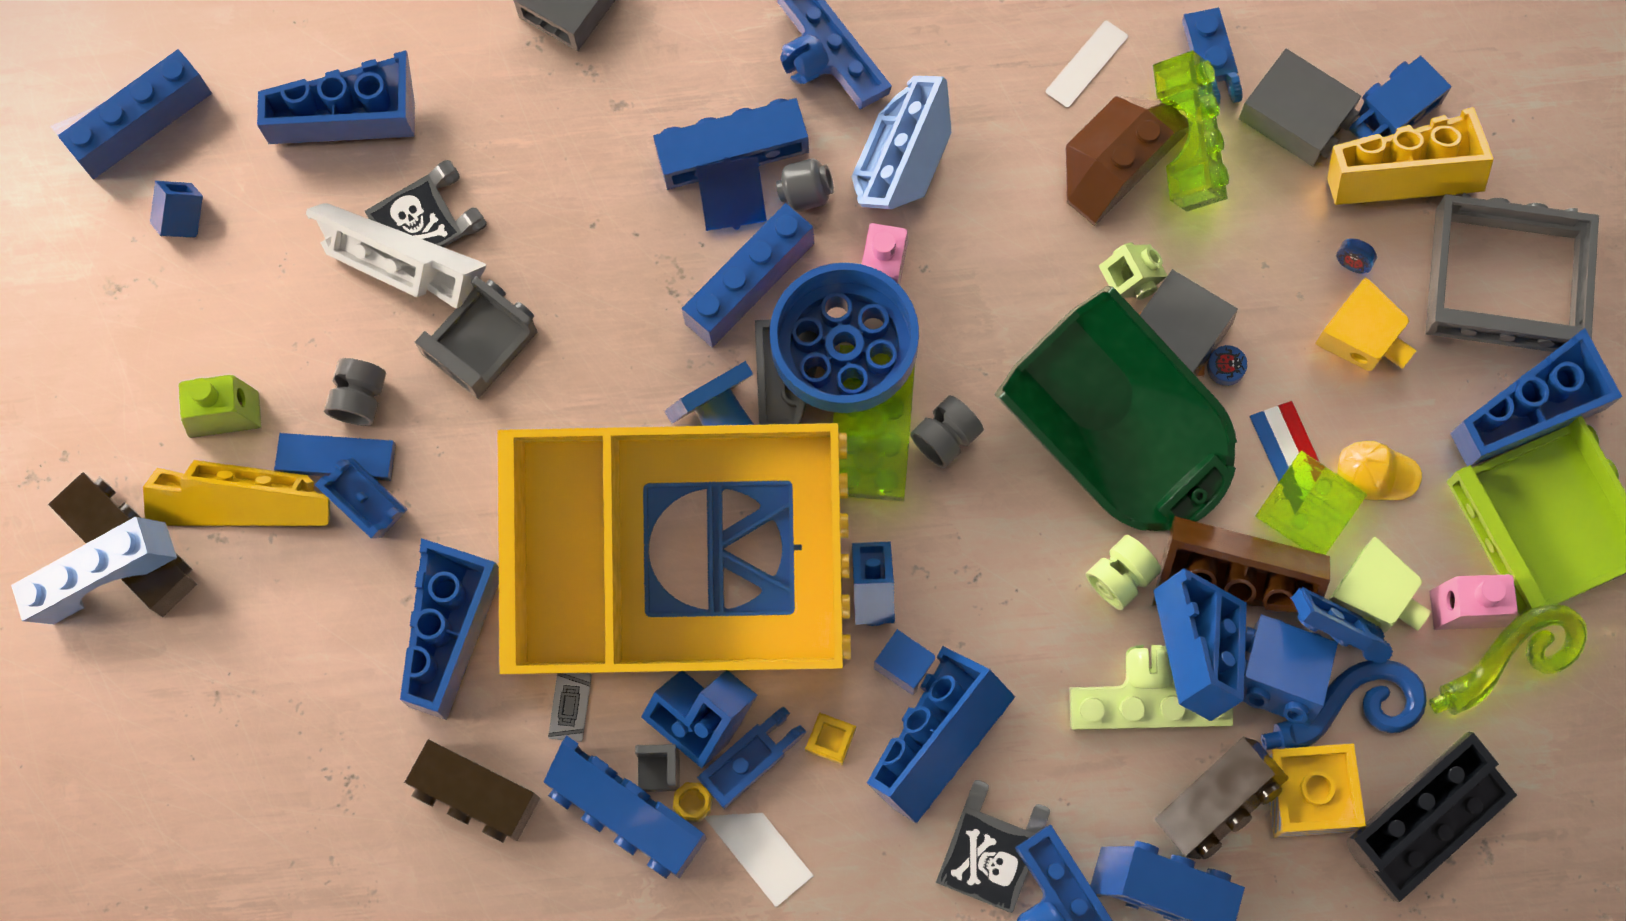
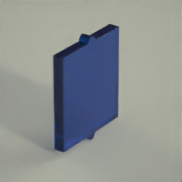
[696,156,767,231]

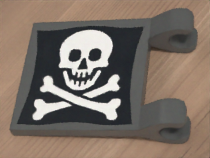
[365,160,487,247]

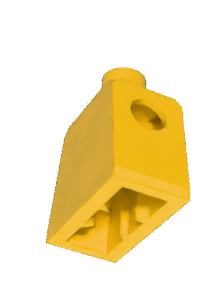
[1315,277,1417,371]

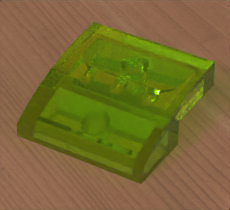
[1255,450,1367,555]

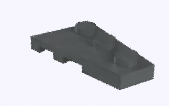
[755,319,818,425]

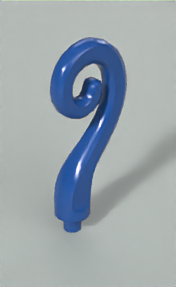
[1261,660,1427,750]

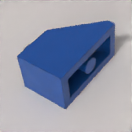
[852,541,895,626]

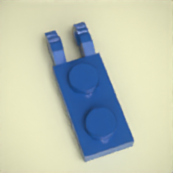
[1182,7,1243,107]
[1291,587,1393,664]
[697,706,806,809]

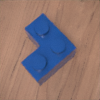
[641,670,758,769]

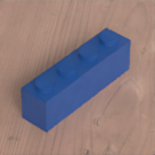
[653,98,809,190]
[681,203,814,348]

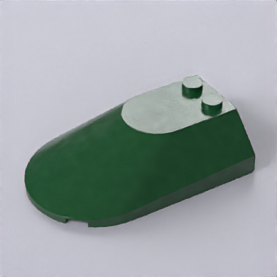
[995,286,1237,531]

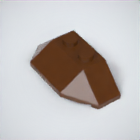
[1065,96,1194,226]

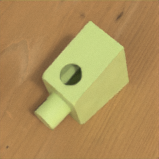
[1329,537,1431,632]

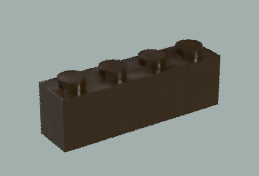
[48,472,197,617]

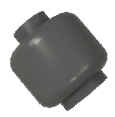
[776,158,834,212]

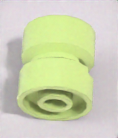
[1086,535,1162,610]

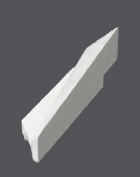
[306,203,486,309]

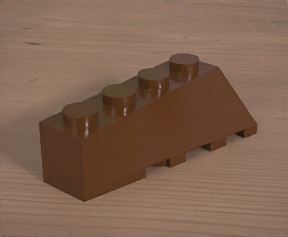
[1152,516,1330,612]

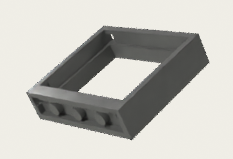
[1425,193,1599,352]

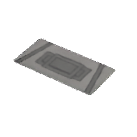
[548,673,592,742]

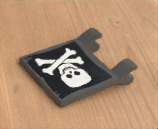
[936,780,1050,913]

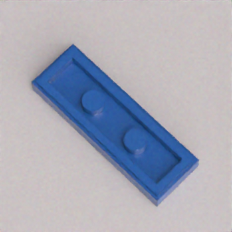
[274,433,396,481]

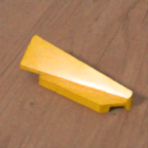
[143,460,330,526]

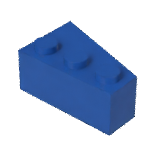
[1153,568,1247,721]
[1090,841,1245,921]

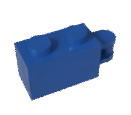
[1349,55,1452,139]

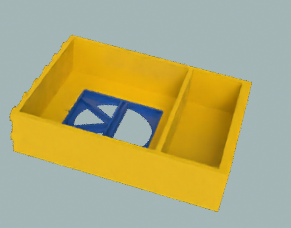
[497,423,851,674]

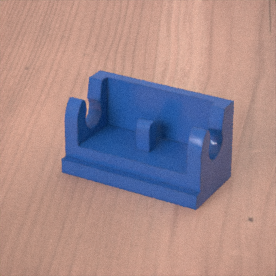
[315,457,408,538]

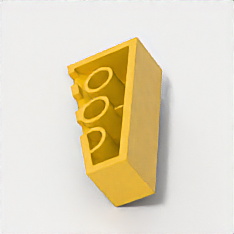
[1327,107,1494,205]

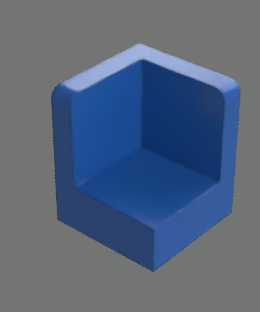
[150,181,203,238]
[874,629,935,695]

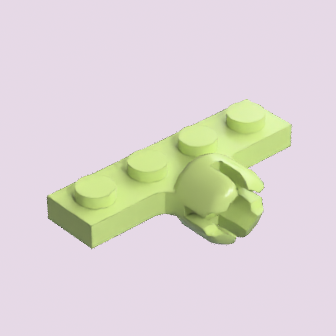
[1069,645,1233,730]

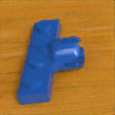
[777,0,892,110]
[1015,825,1113,921]

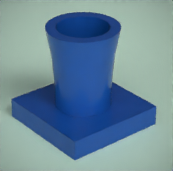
[664,361,755,426]

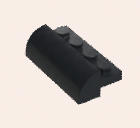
[1347,732,1517,902]

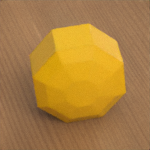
[673,782,712,822]

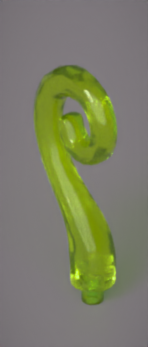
[1429,604,1587,715]

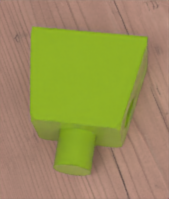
[179,375,261,438]

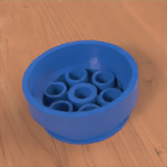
[770,263,919,413]

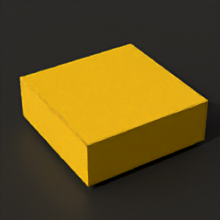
[805,712,857,765]

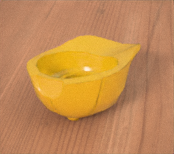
[1336,441,1422,500]

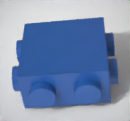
[1242,614,1338,727]

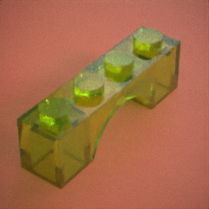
[1153,50,1229,212]

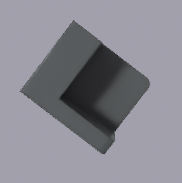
[635,744,680,792]

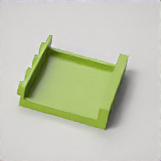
[1446,416,1626,621]

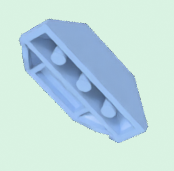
[851,76,952,209]

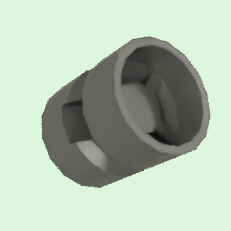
[324,358,386,426]
[910,395,984,469]

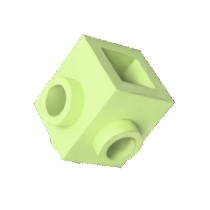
[1099,242,1168,300]

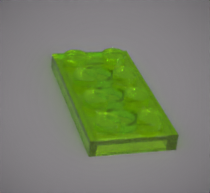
[833,345,915,501]

